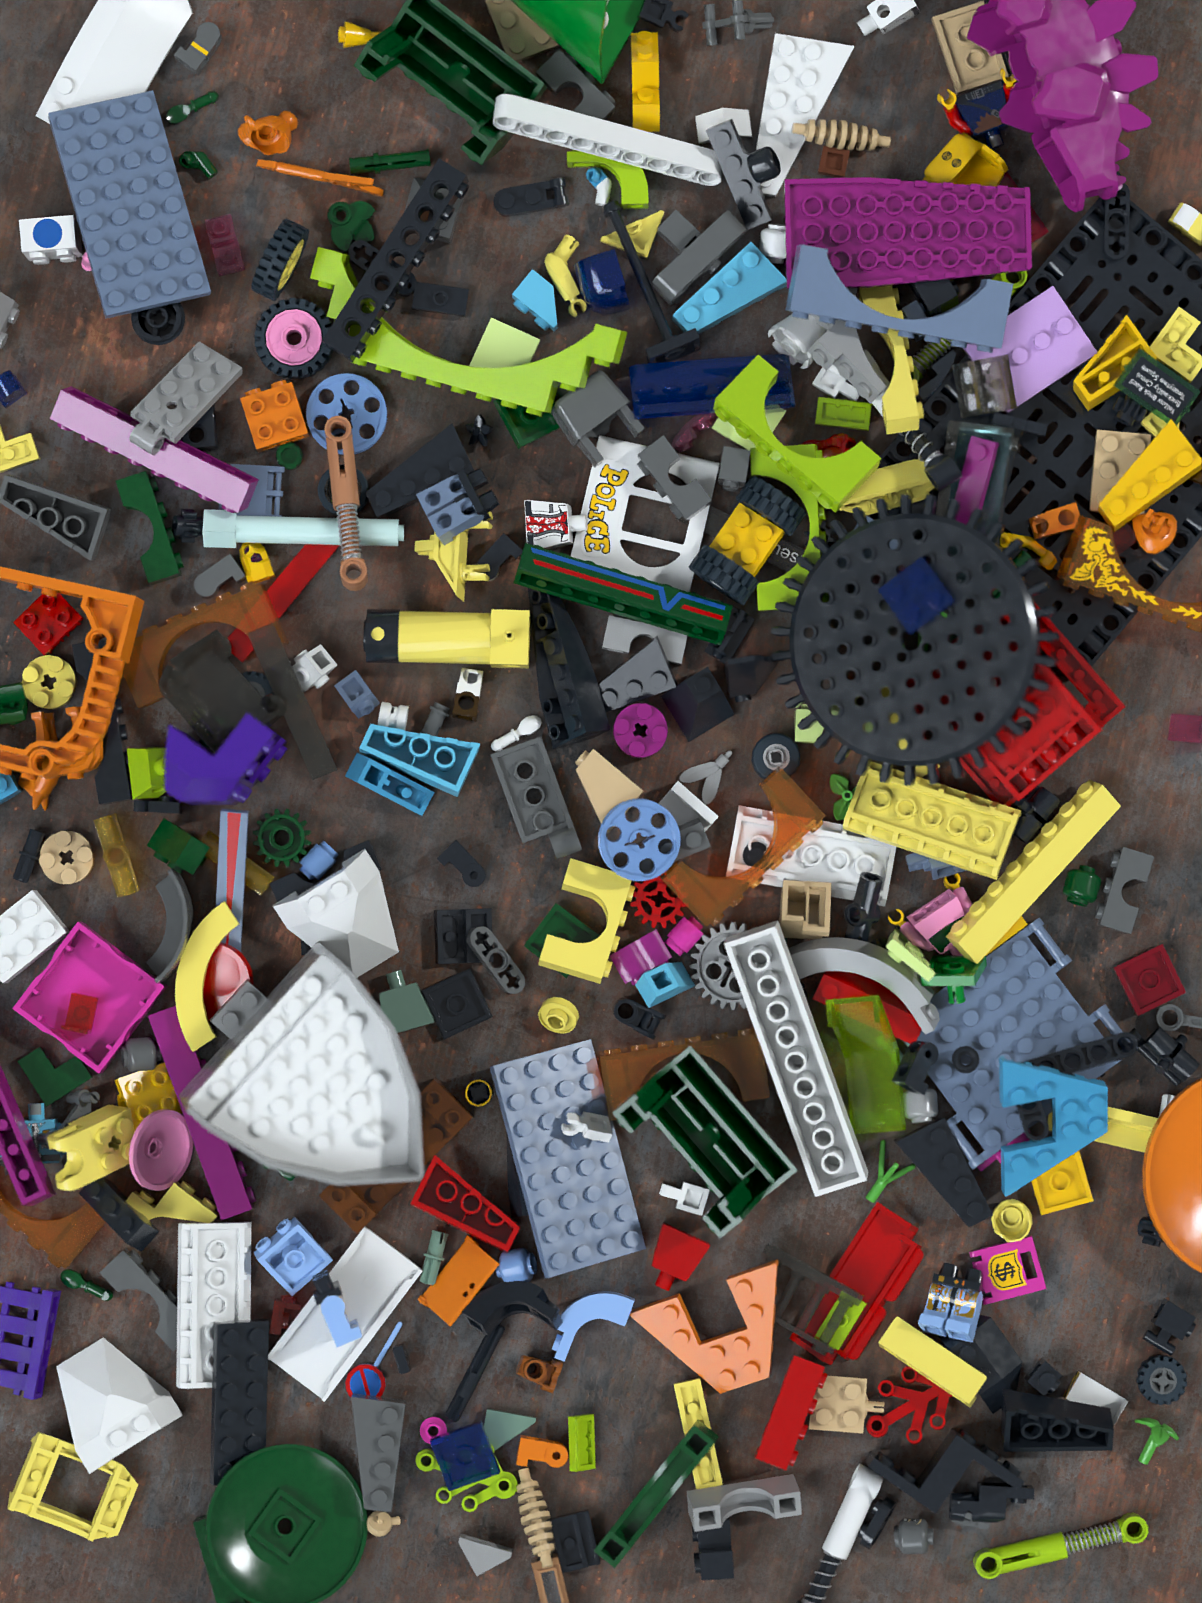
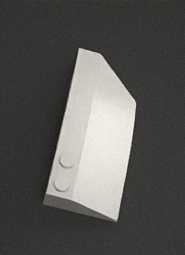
[36,0,193,124]

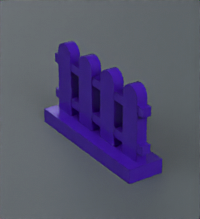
[0,1281,61,1400]

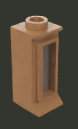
[531,1553,570,1603]

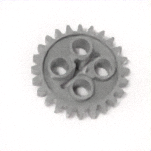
[689,922,755,1010]

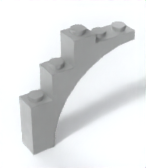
[808,288,887,404]

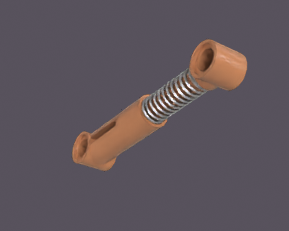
[324,416,368,591]

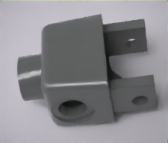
[551,370,645,468]

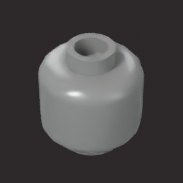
[902,1089,939,1123]

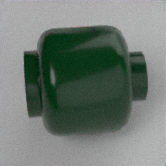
[1062,865,1101,907]

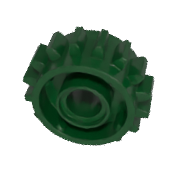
[253,809,312,867]

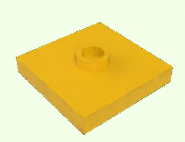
[1031,1151,1094,1215]

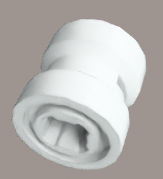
[378,702,409,730]

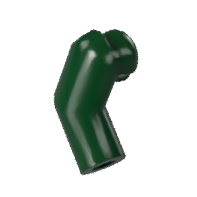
[178,151,218,180]

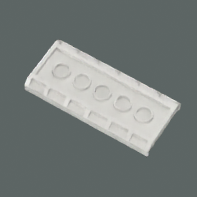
[725,805,896,906]
[176,1221,251,1389]
[268,1227,422,1402]

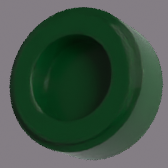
[276,442,303,470]

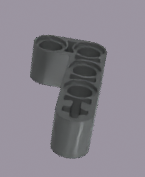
[652,210,747,306]

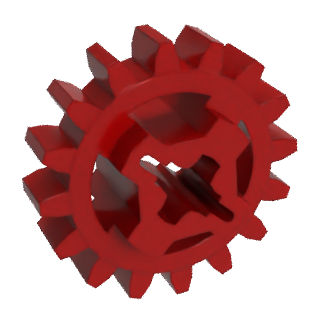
[630,871,688,928]

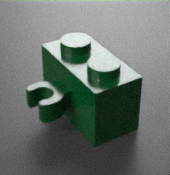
[147,818,210,875]

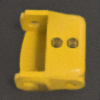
[922,133,1008,186]

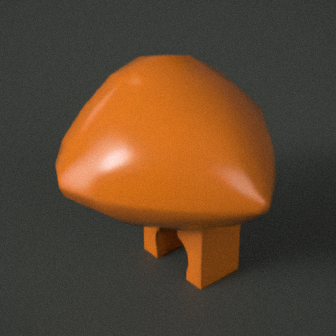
[1132,509,1177,555]

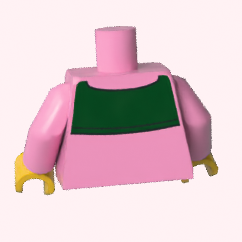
[888,873,972,955]

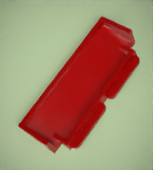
[789,1202,924,1365]

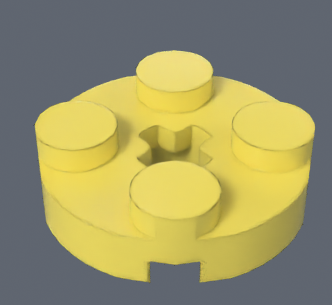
[22,655,77,709]

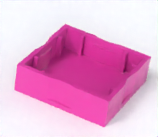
[12,922,168,1074]

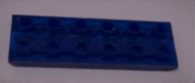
[629,354,795,419]

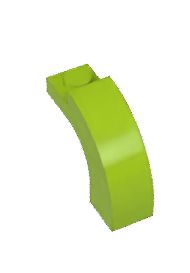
[567,149,649,209]

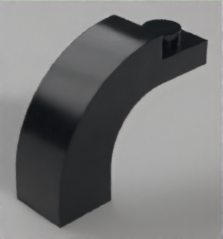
[462,1281,563,1337]

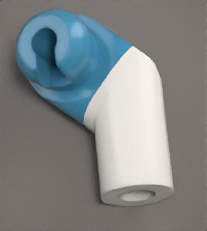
[586,167,612,206]

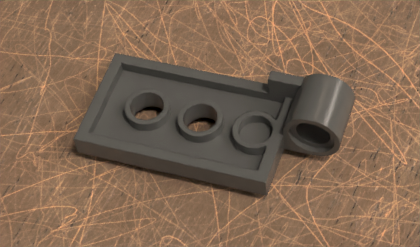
[490,736,582,859]

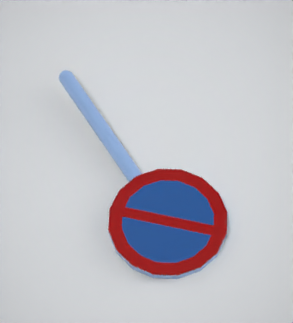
[345,1322,403,1397]

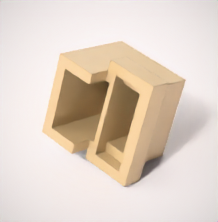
[779,880,831,939]

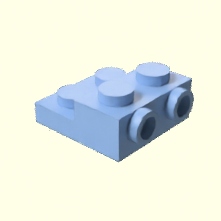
[254,1217,333,1296]

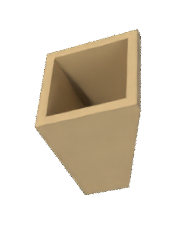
[575,749,643,834]

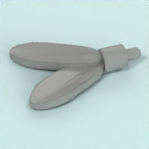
[679,751,732,804]

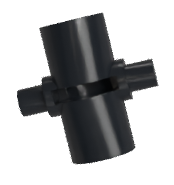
[1013,785,1061,844]
[1137,1027,1200,1086]

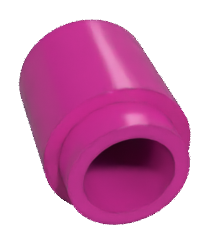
[664,916,704,956]

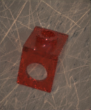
[61,993,99,1034]

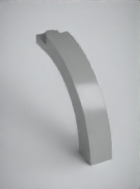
[788,937,940,1034]

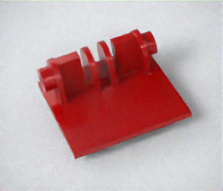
[13,593,84,656]

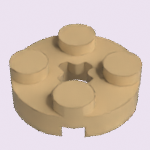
[39,831,94,884]

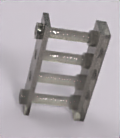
[763,1243,865,1356]

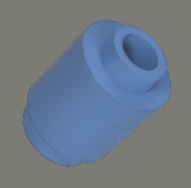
[299,840,339,880]

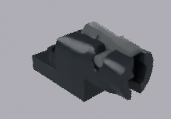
[949,1482,1034,1530]

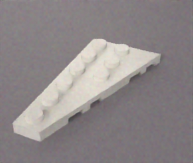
[756,33,854,197]

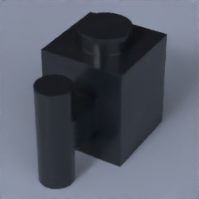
[1142,1298,1196,1356]

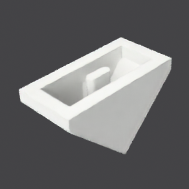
[695,108,752,144]

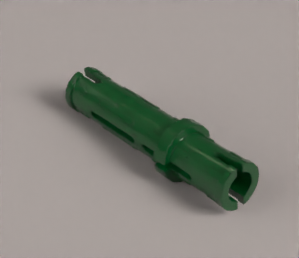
[349,149,431,175]

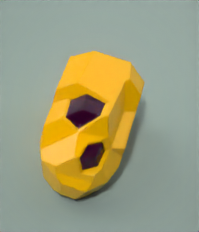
[239,543,275,585]

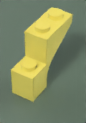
[126,1181,219,1223]

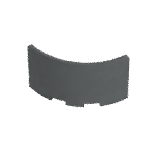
[146,868,194,984]

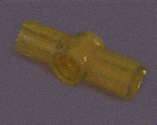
[93,814,140,898]
[200,830,275,896]

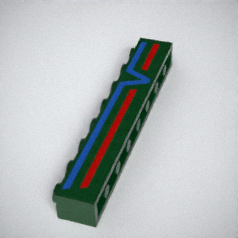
[513,543,733,646]

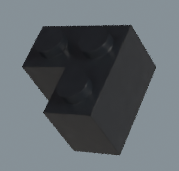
[692,1517,734,1581]

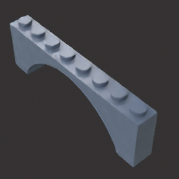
[785,244,1013,353]

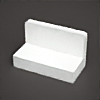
[658,781,719,831]

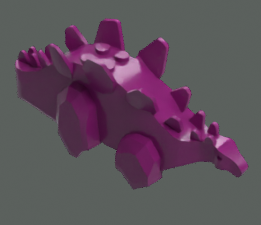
[967,0,1158,213]

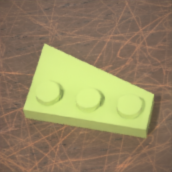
[886,927,935,982]

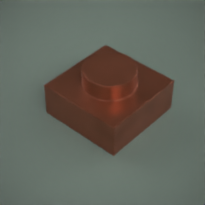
[818,146,850,178]

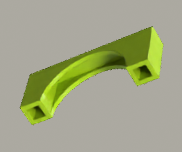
[713,355,881,513]
[750,444,830,611]

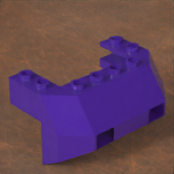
[165,713,287,805]

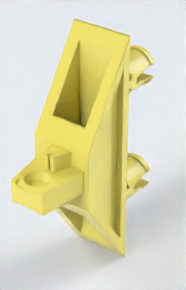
[414,512,493,602]

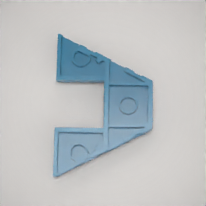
[999,1056,1108,1197]

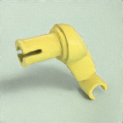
[544,234,587,317]

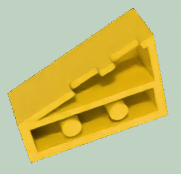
[1073,315,1157,411]

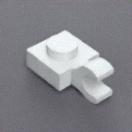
[812,365,860,401]
[561,1112,613,1142]
[659,1181,710,1216]

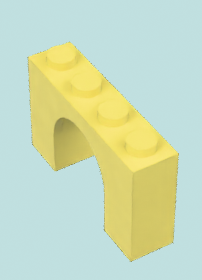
[538,858,636,984]

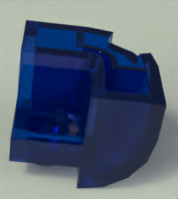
[574,249,630,315]

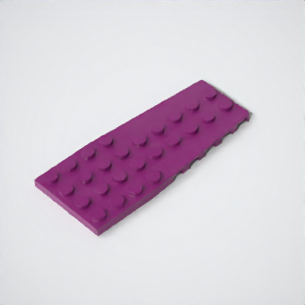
[784,177,1032,289]

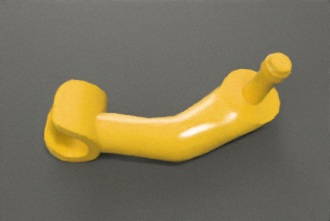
[1000,532,1057,570]

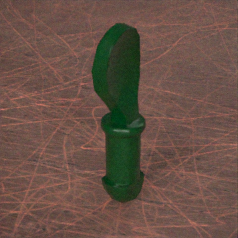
[166,91,219,124]
[60,1269,113,1301]

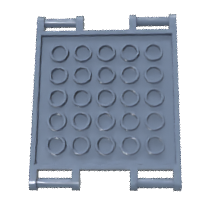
[875,918,1138,1170]

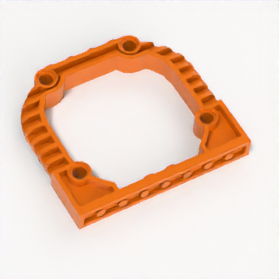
[0,567,144,781]

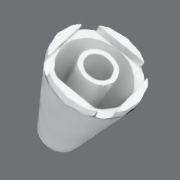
[768,314,827,369]

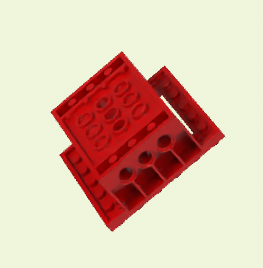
[907,603,1126,806]

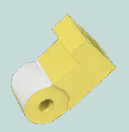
[1168,203,1202,247]

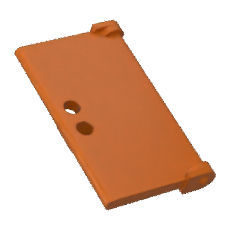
[418,1235,500,1326]

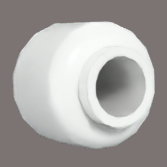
[759,224,786,264]

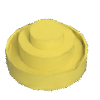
[538,997,579,1034]

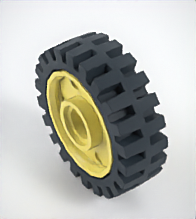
[251,219,309,301]

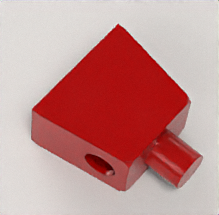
[651,1222,710,1291]

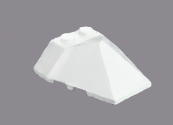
[273,849,399,978]
[56,1338,183,1474]

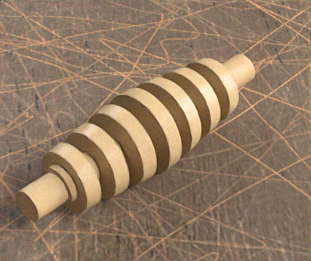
[792,119,891,151]
[516,1468,555,1569]

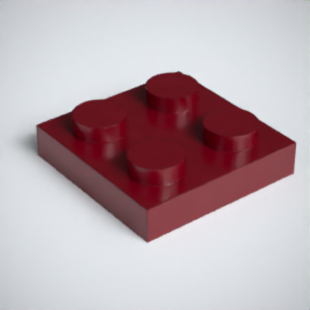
[1113,944,1186,1016]

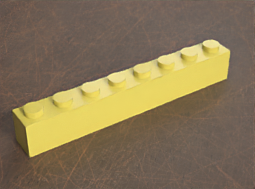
[946,780,1121,964]

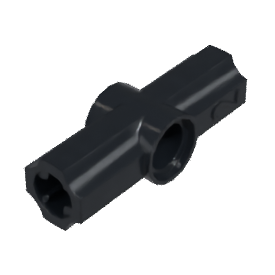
[844,872,883,942]

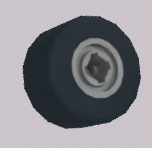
[751,733,801,782]

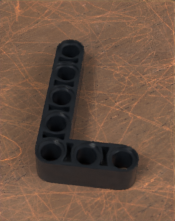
[1015,1032,1138,1142]

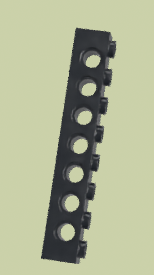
[322,159,469,363]

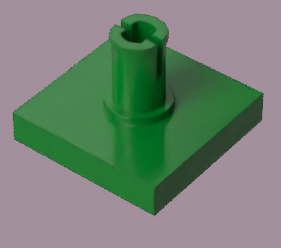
[921,955,987,1004]

